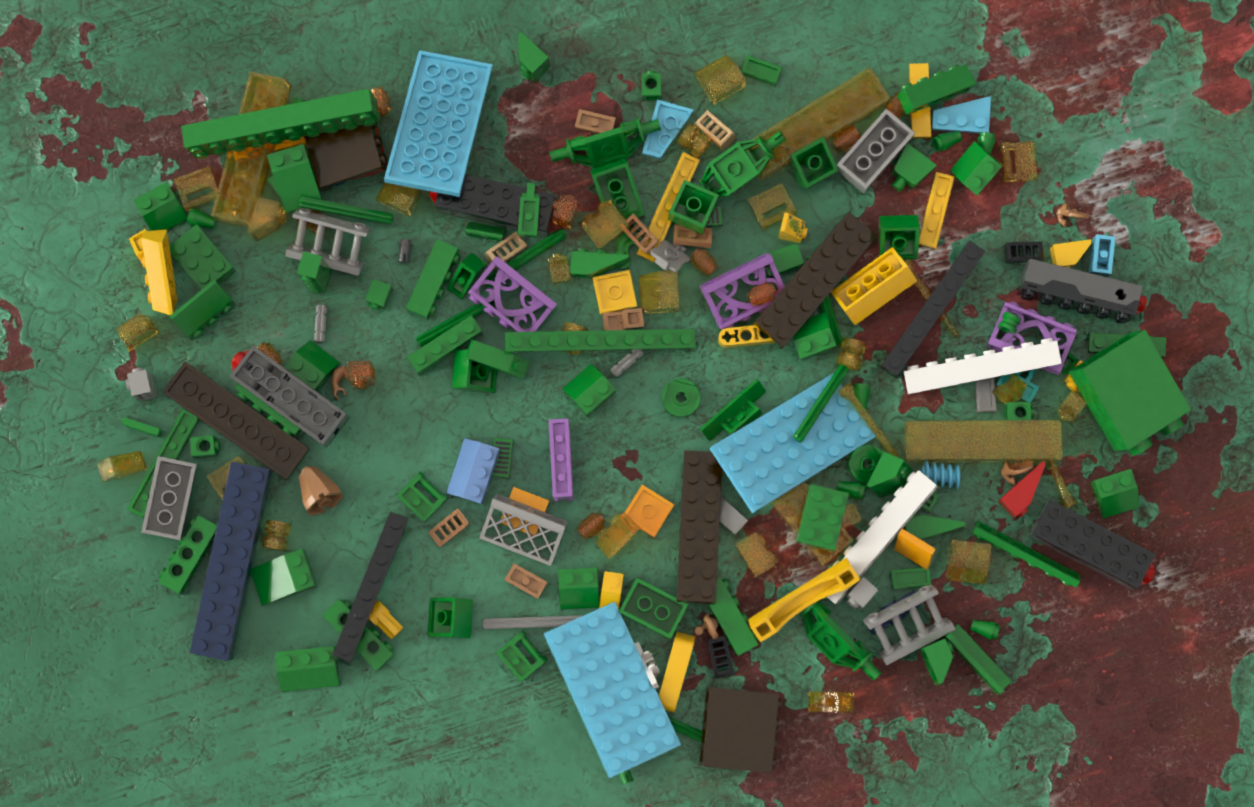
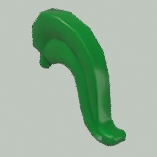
[617,230,644,270]

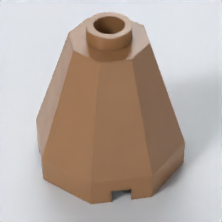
[299,466,343,516]

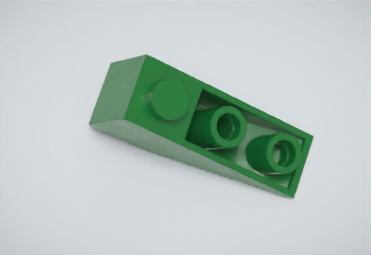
[570,249,631,278]

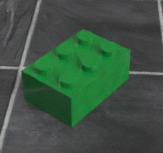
[170,224,236,290]
[795,484,849,552]
[619,577,688,640]

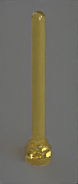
[905,259,959,337]
[838,382,900,458]
[1032,421,1077,508]

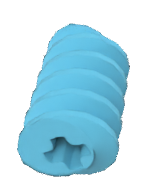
[920,461,961,490]

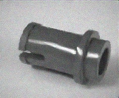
[397,239,413,263]

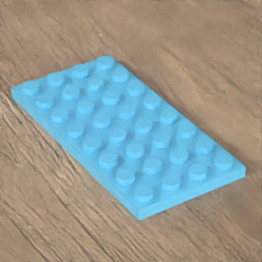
[384,50,493,197]
[710,373,876,514]
[544,602,681,778]

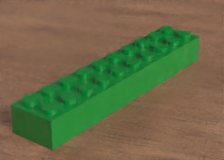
[181,89,380,159]

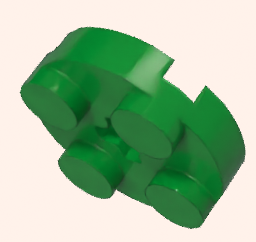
[662,379,700,417]
[846,444,883,483]

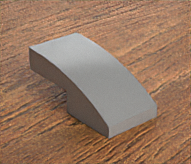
[720,497,748,535]

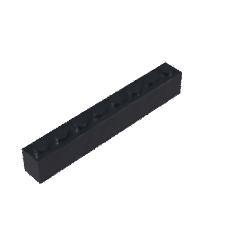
[880,241,985,378]
[332,511,408,666]

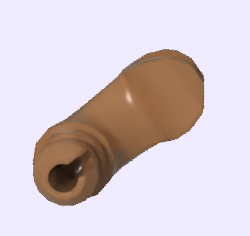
[331,366,349,401]

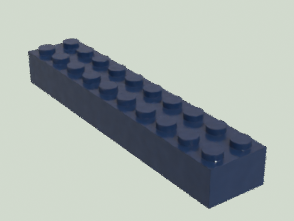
[190,461,273,661]

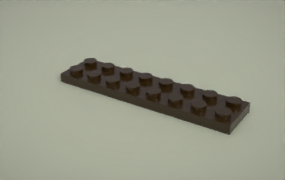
[754,212,877,348]
[162,362,310,480]
[676,450,722,604]

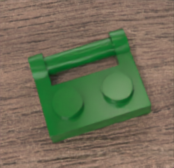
[396,471,448,523]
[496,630,548,682]

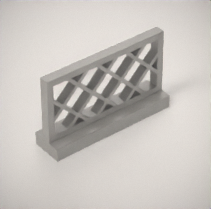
[479,493,568,566]

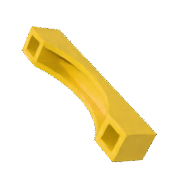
[748,557,860,642]

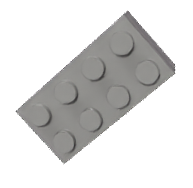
[837,109,915,194]
[141,456,197,540]

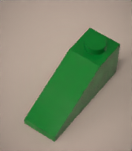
[465,340,529,379]
[903,513,966,540]

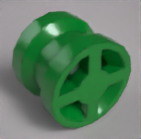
[998,312,1021,334]

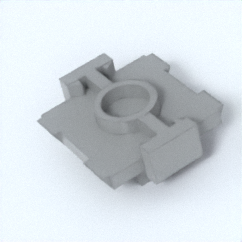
[650,239,691,272]

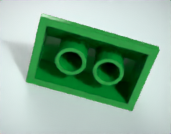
[169,280,235,340]
[275,646,340,692]

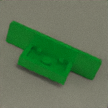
[700,379,766,441]

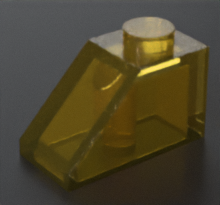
[97,451,146,482]
[808,692,854,712]

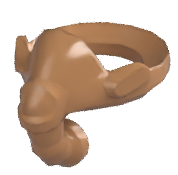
[1056,202,1090,227]
[1001,461,1034,485]
[695,614,718,639]

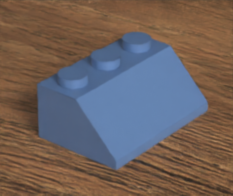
[446,438,501,505]

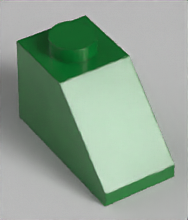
[447,253,487,300]

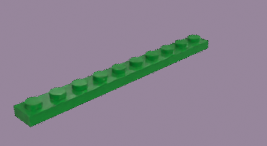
[505,329,695,352]

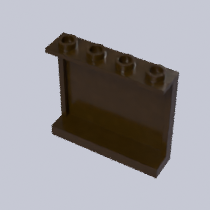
[304,122,388,191]
[699,687,781,773]

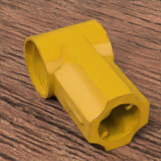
[369,600,404,639]

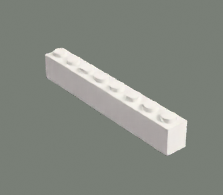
[904,338,1062,394]
[827,470,938,605]

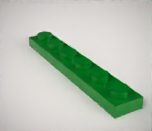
[972,520,1081,588]

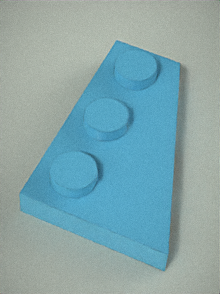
[932,96,991,134]
[642,100,694,159]

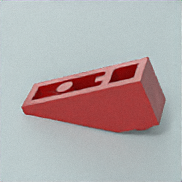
[998,461,1045,518]

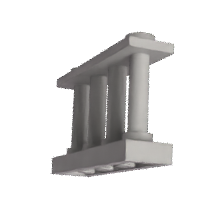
[285,208,371,276]
[863,584,955,665]

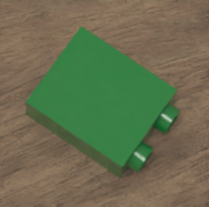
[1068,330,1191,455]

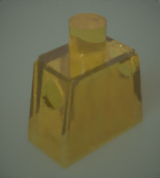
[117,314,159,351]

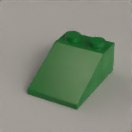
[267,144,322,214]
[590,158,645,227]
[251,549,317,606]

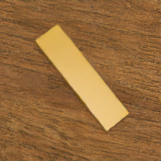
[909,63,931,139]
[919,172,954,249]

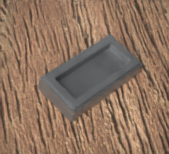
[974,377,996,413]

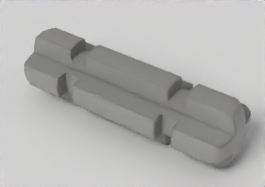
[314,305,327,342]
[611,350,643,377]

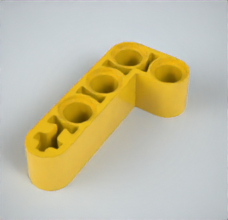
[718,325,776,348]
[659,631,695,713]

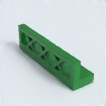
[943,624,1012,695]

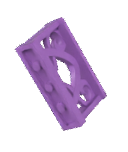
[699,253,785,329]
[467,256,557,332]
[987,302,1077,376]
[549,419,573,502]

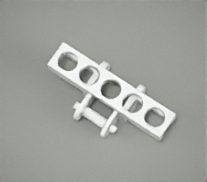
[635,642,660,689]

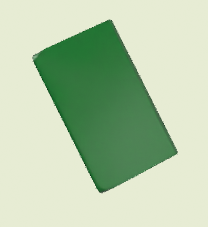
[465,222,506,242]
[764,243,804,278]

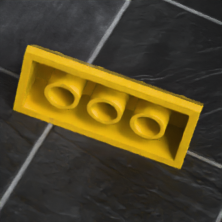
[139,230,178,315]
[831,247,917,325]

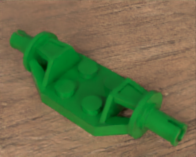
[549,117,661,168]
[699,130,787,198]
[799,601,882,681]

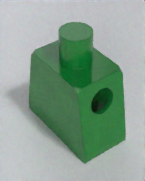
[892,144,936,192]

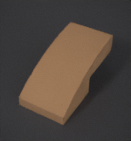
[602,308,644,330]

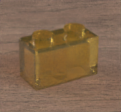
[735,532,776,578]

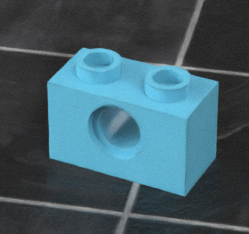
[1088,234,1115,278]

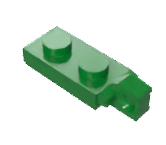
[518,183,540,237]

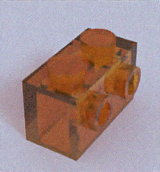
[552,194,579,230]
[344,361,375,389]

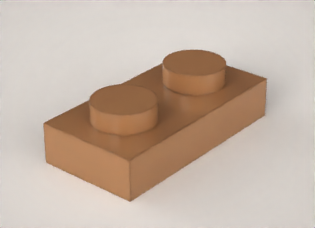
[575,109,616,134]
[673,225,712,248]
[505,563,548,599]

